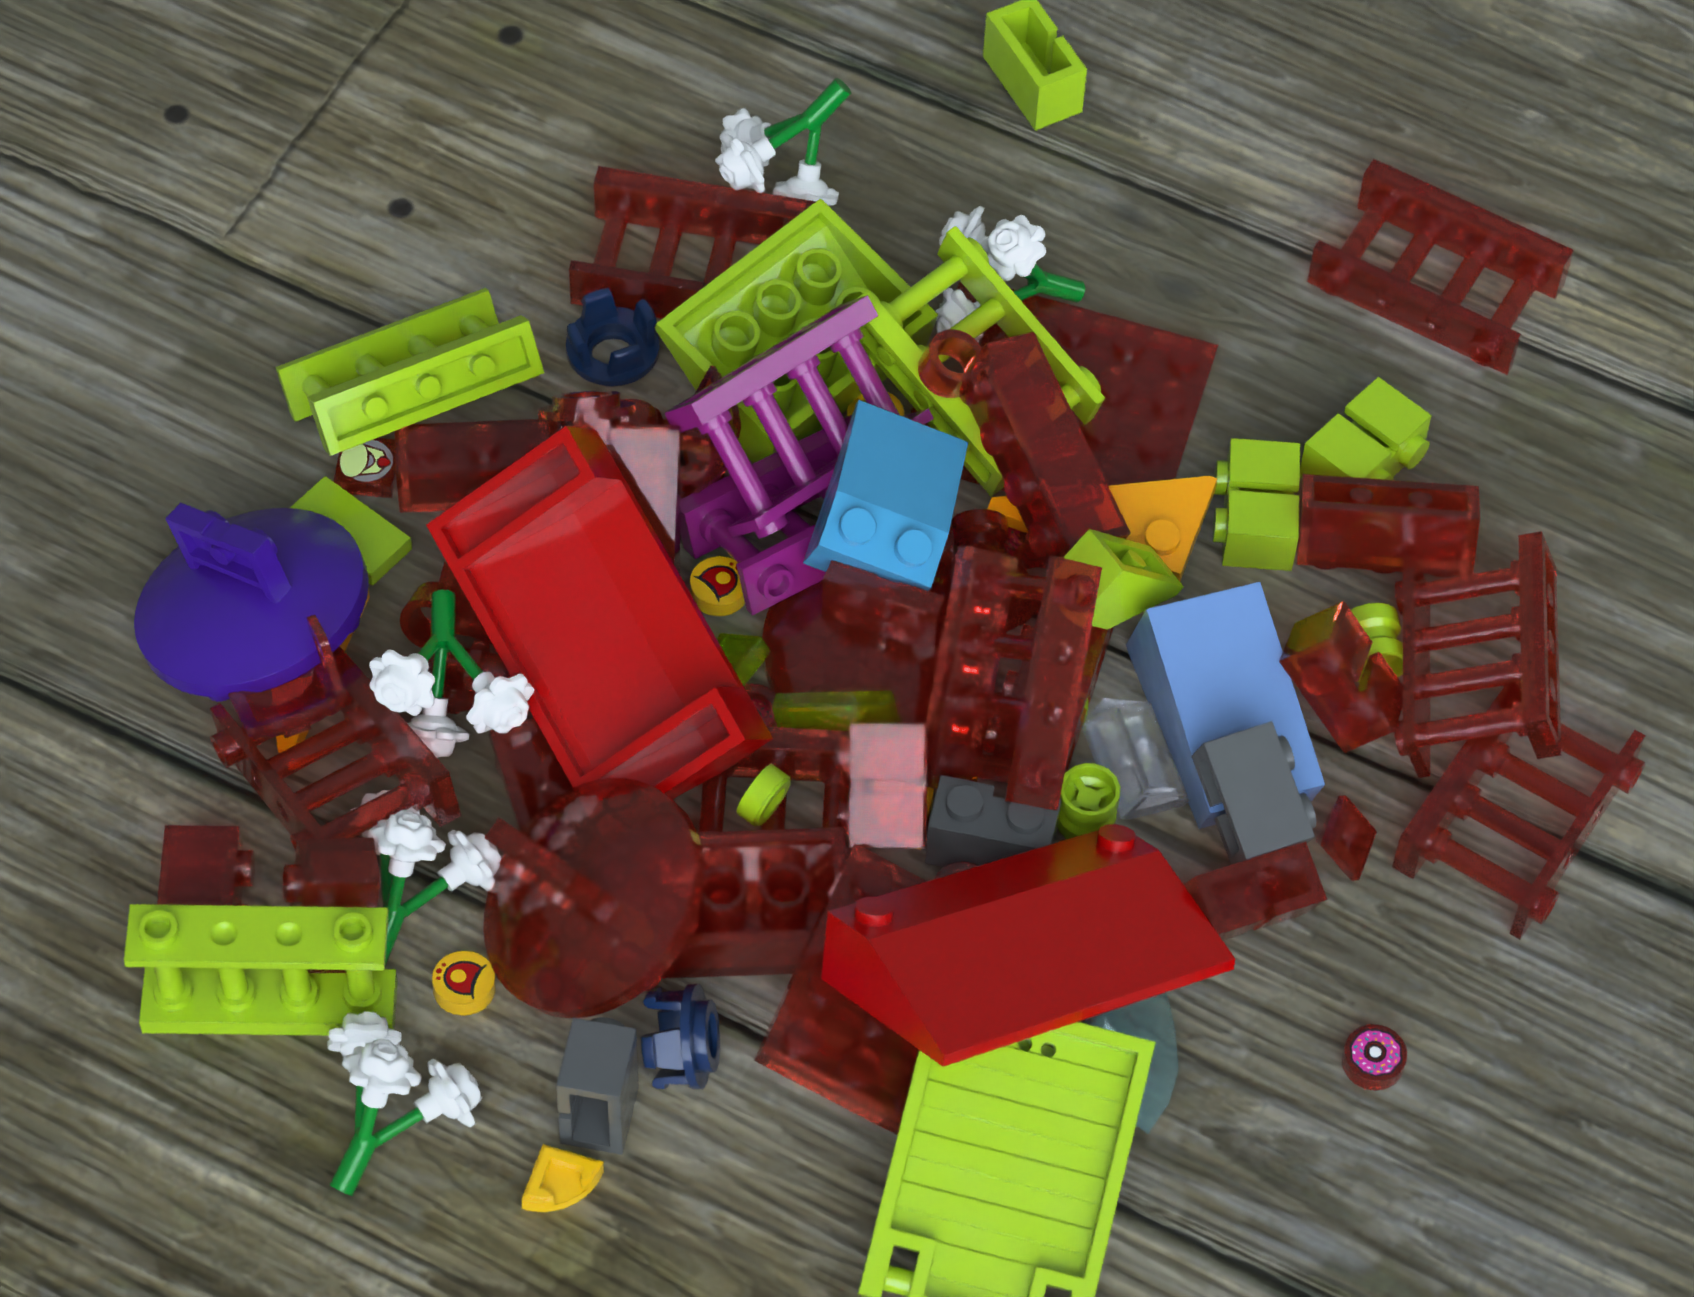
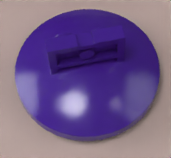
[134,502,369,702]

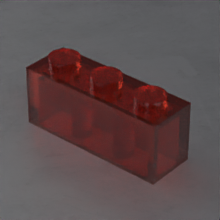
[1297,474,1480,578]

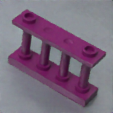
[664,295,934,539]
[673,415,852,616]

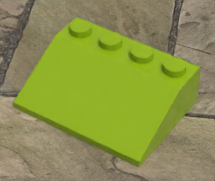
[655,198,938,463]

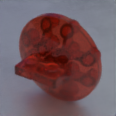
[762,559,1000,755]
[483,778,705,1019]

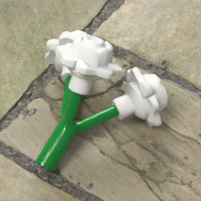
[715,78,852,216]
[935,206,1085,353]
[369,590,535,758]
[348,790,503,966]
[327,1011,482,1196]

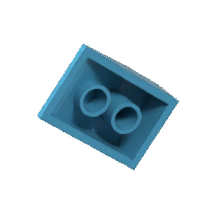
[803,400,968,605]

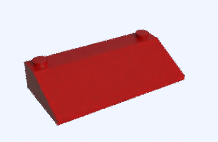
[426,426,774,836]
[821,824,1235,1067]

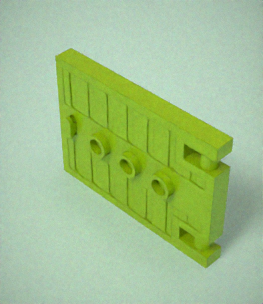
[857,1022,1156,1297]

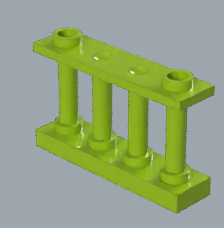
[855,225,1105,497]
[275,288,544,456]
[124,904,398,1036]

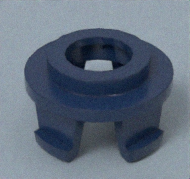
[566,288,659,386]
[641,984,720,1089]

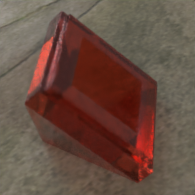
[1316,795,1377,881]

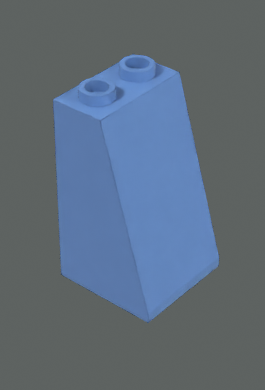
[1126,582,1325,829]

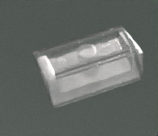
[1082,698,1190,820]

